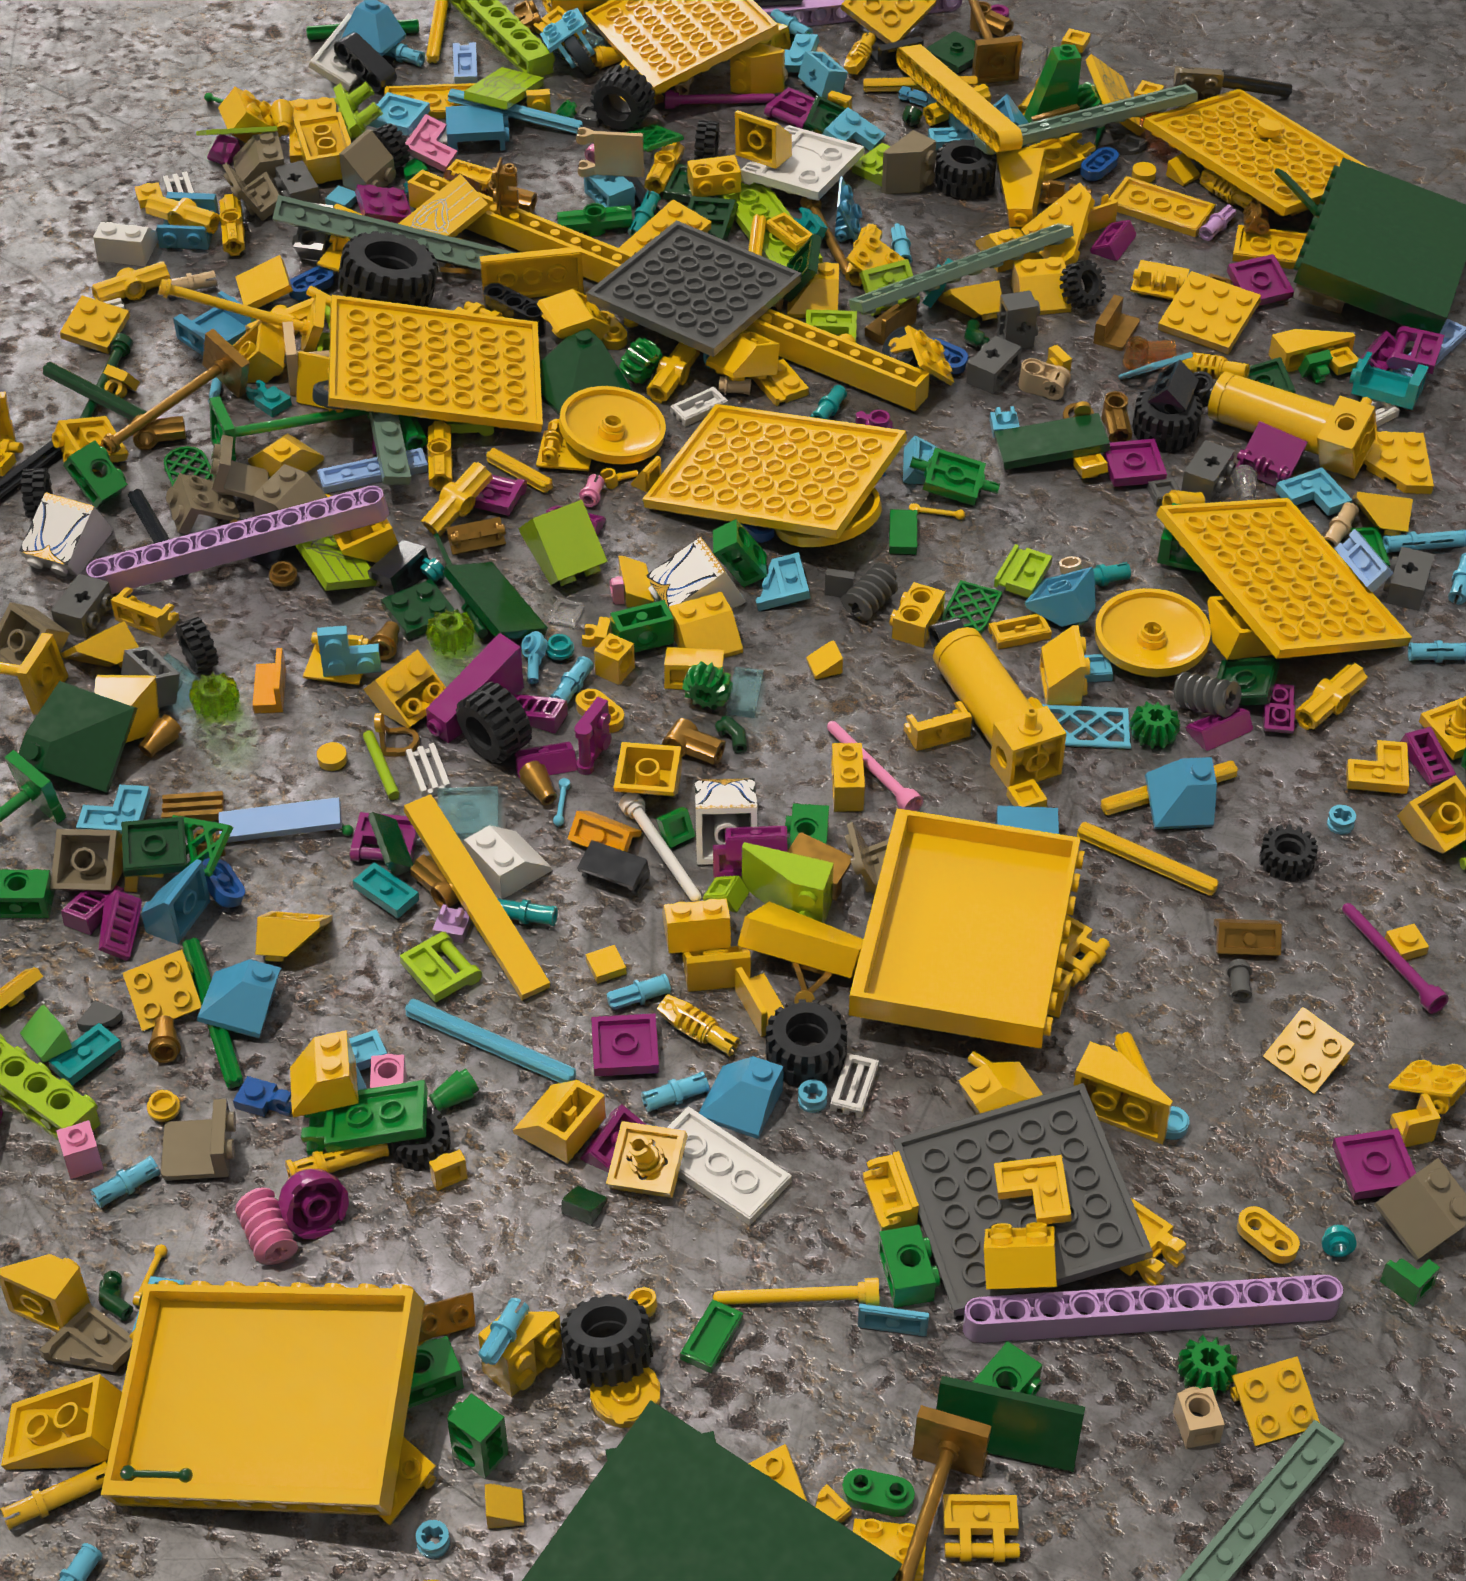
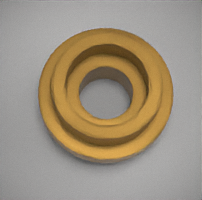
[269,561,297,587]

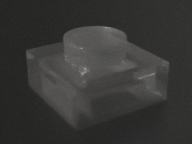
[548,597,585,630]

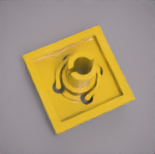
[1419,696,1466,760]
[606,1121,688,1198]

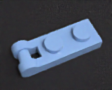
[453,42,478,84]
[1334,529,1393,592]

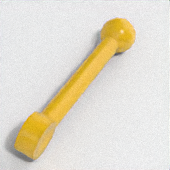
[909,503,965,520]
[132,1244,168,1306]

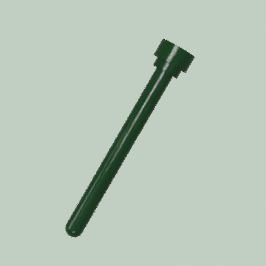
[80,333,133,418]

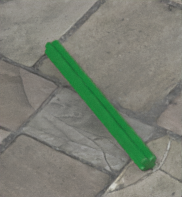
[182,938,244,1089]

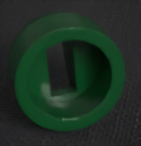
[902,106,923,126]

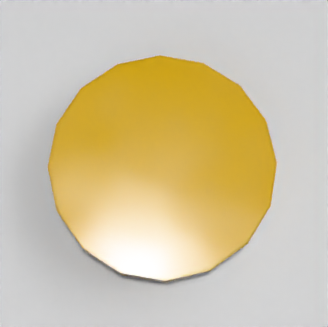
[590,1367,660,1428]

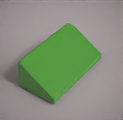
[20,1005,72,1062]

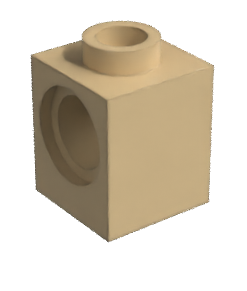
[1173,1387,1225,1449]

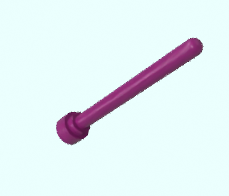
[664,90,776,109]
[1342,903,1449,1014]

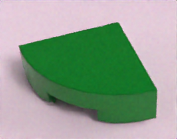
[404,158,428,182]

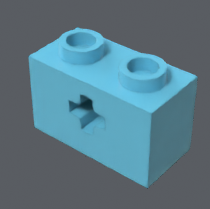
[798,51,848,100]
[584,175,636,208]

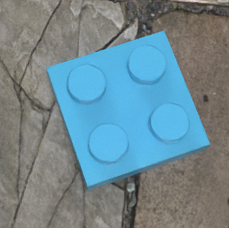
[367,92,430,136]

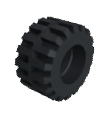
[590,65,655,132]
[935,139,997,199]
[1132,385,1202,451]
[456,682,532,763]
[766,999,848,1085]
[560,1294,654,1387]

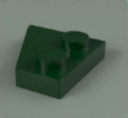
[688,196,739,241]

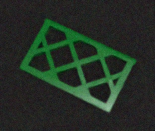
[626,124,684,152]
[172,815,234,877]

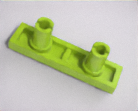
[333,81,383,141]

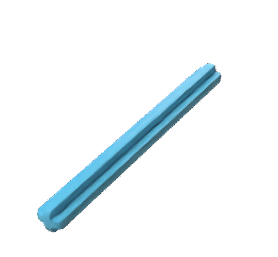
[448,89,583,134]
[405,999,576,1083]

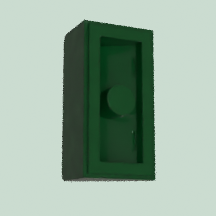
[368,812,413,877]

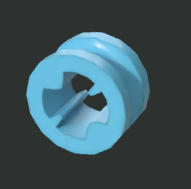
[1327,805,1356,835]
[798,1079,827,1113]
[416,1520,450,1559]

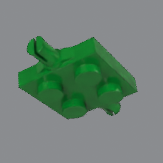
[909,447,1000,506]

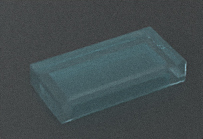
[726,667,764,718]

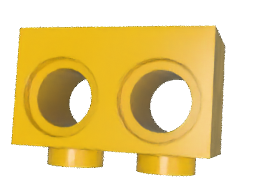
[687,155,741,197]
[889,582,945,648]
[831,743,865,812]

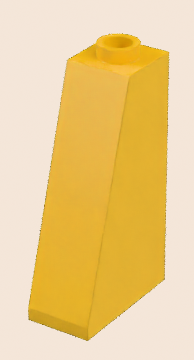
[996,148,1046,227]
[737,901,863,978]

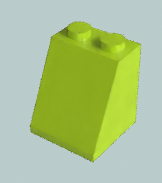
[518,500,608,587]

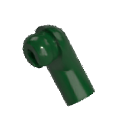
[964,319,990,349]
[715,716,747,754]
[98,1271,133,1321]

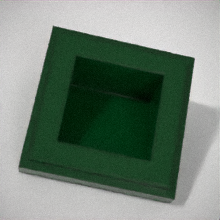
[561,1185,608,1226]

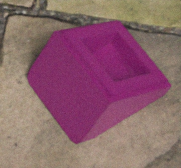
[207,134,240,165]

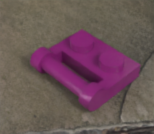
[764,87,815,129]
[1387,326,1445,374]
[474,475,527,516]
[574,697,612,775]
[350,812,418,862]

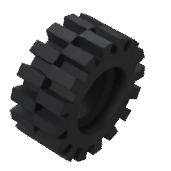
[694,120,720,160]
[373,123,410,169]
[1060,260,1106,309]
[21,468,53,518]
[175,617,219,673]
[1259,824,1318,882]
[390,1107,451,1171]

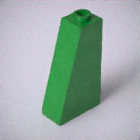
[1024,44,1082,123]

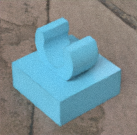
[989,406,1020,438]

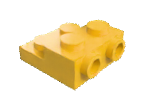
[52,416,129,472]

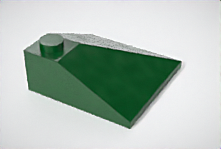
[540,328,632,416]
[18,681,138,793]

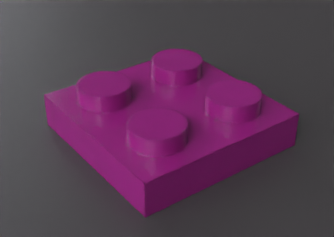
[355,184,411,224]
[1226,254,1294,306]
[1102,439,1167,487]
[591,1013,659,1077]
[1332,1128,1416,1200]

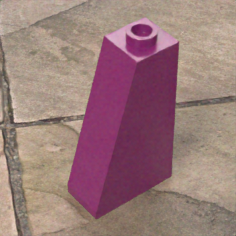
[426,633,524,743]

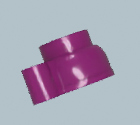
[855,410,893,429]

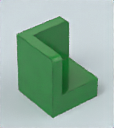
[1380,1258,1440,1307]

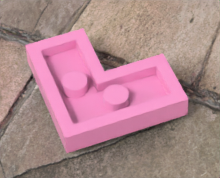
[406,114,457,172]

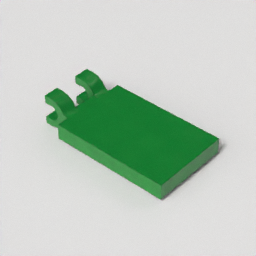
[301,1080,428,1156]

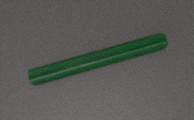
[43,362,148,421]

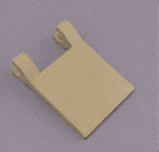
[576,127,644,177]

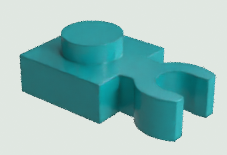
[794,207,828,240]
[245,380,292,417]

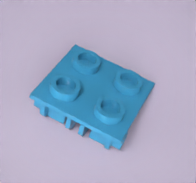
[835,176,862,242]

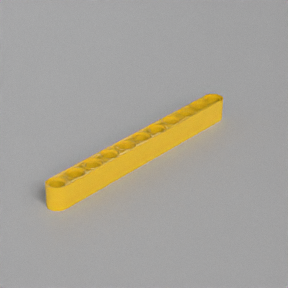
[896,44,1023,153]

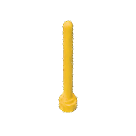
[713,1278,880,1306]

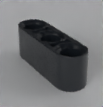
[334,32,397,92]
[483,283,546,336]

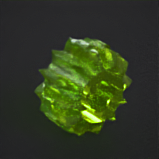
[426,609,475,655]
[189,672,240,720]

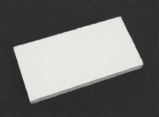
[653,1106,792,1226]

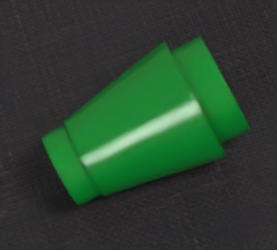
[428,1068,479,1112]

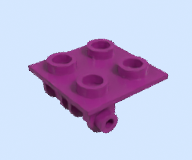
[1235,421,1308,487]

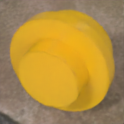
[147,1090,181,1122]

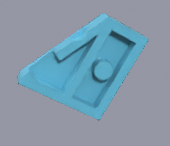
[756,552,811,611]

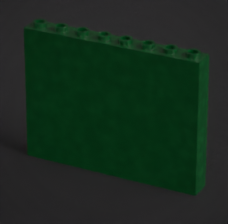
[1292,158,1466,334]
[522,1400,902,1581]

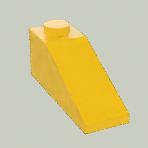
[1269,329,1356,372]

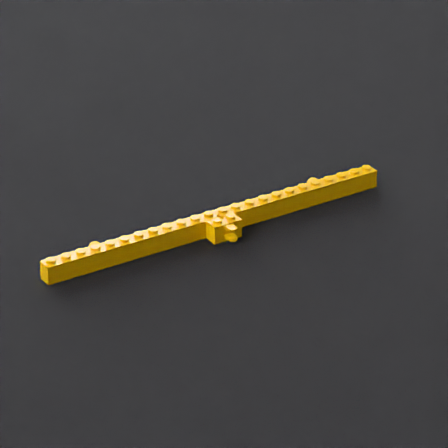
[407,170,930,411]

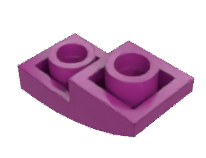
[1263,684,1295,734]

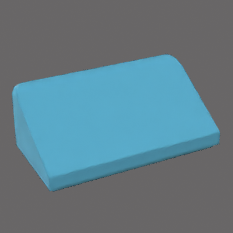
[903,436,937,484]
[858,1304,930,1336]

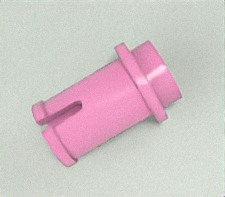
[579,474,605,507]

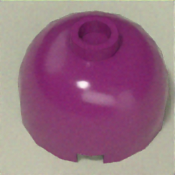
[278,1169,349,1239]

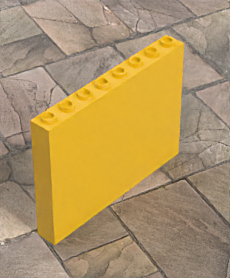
[849,808,1085,1049]
[101,1280,425,1516]

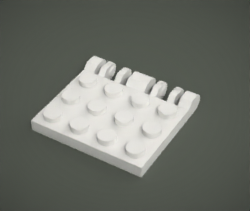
[741,125,864,200]

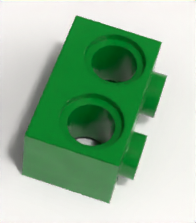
[713,519,767,587]
[447,1393,509,1479]

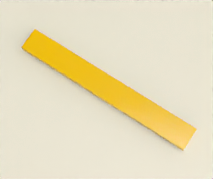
[404,794,550,1000]

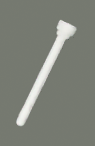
[618,793,701,902]

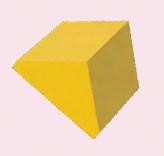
[682,945,751,992]

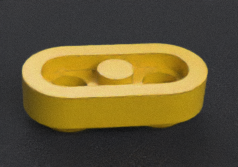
[601,311,628,350]
[576,689,624,733]
[1237,1206,1300,1264]

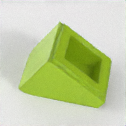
[702,876,749,912]

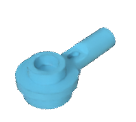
[521,631,548,684]

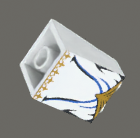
[19,493,113,576]
[646,537,746,608]
[695,778,757,865]

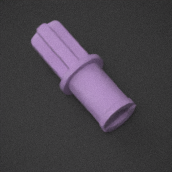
[1199,205,1236,241]

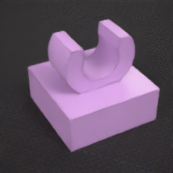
[432,904,472,943]

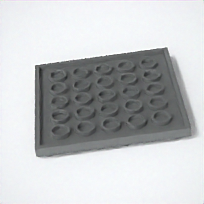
[587,220,802,357]
[893,1083,1153,1317]

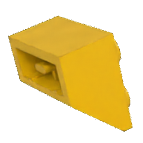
[218,87,282,143]
[537,289,611,340]
[706,331,780,381]
[1039,625,1090,706]
[363,649,446,728]
[513,1080,606,1164]
[984,1222,1057,1289]
[478,1311,563,1398]

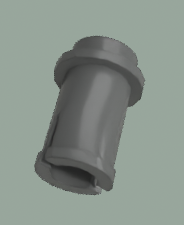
[1227,959,1252,1002]

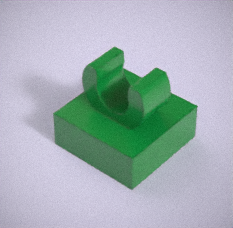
[1298,350,1333,384]
[656,807,696,848]

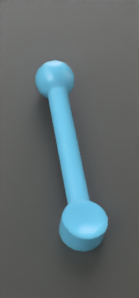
[553,778,571,826]

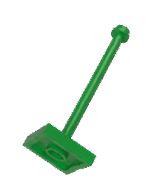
[209,396,370,462]
[0,750,67,825]

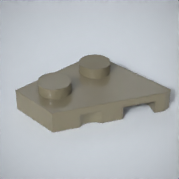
[39,1303,133,1372]

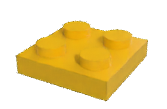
[60,295,130,354]

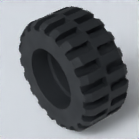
[338,231,438,307]

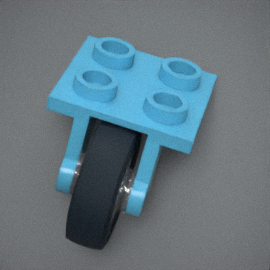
[540,8,596,75]

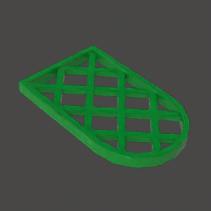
[164,446,213,486]
[942,580,1002,634]

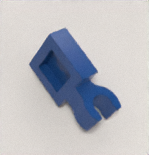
[233,1076,292,1117]

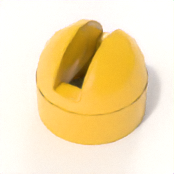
[628,1287,657,1318]

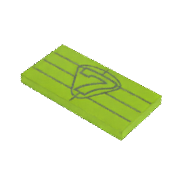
[464,67,544,110]
[295,535,377,591]

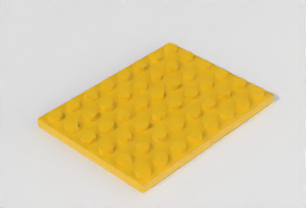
[585,0,780,95]
[1143,88,1368,216]
[328,295,543,432]
[643,404,907,539]
[1156,498,1412,659]

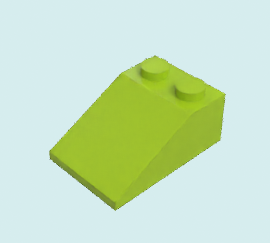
[742,842,834,923]

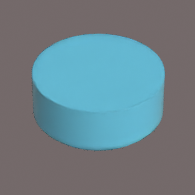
[1165,1106,1189,1140]

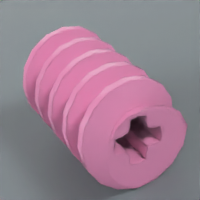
[235,1188,298,1265]

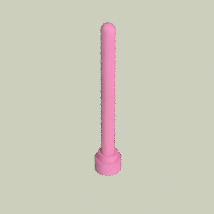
[827,721,923,811]

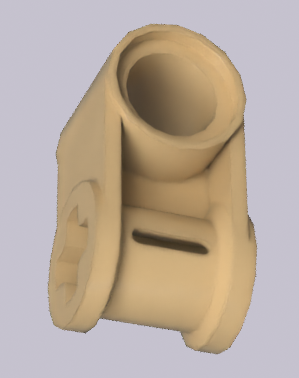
[1018,358,1071,400]

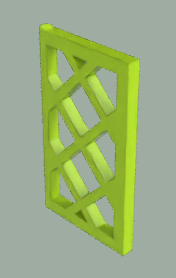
[196,126,278,136]

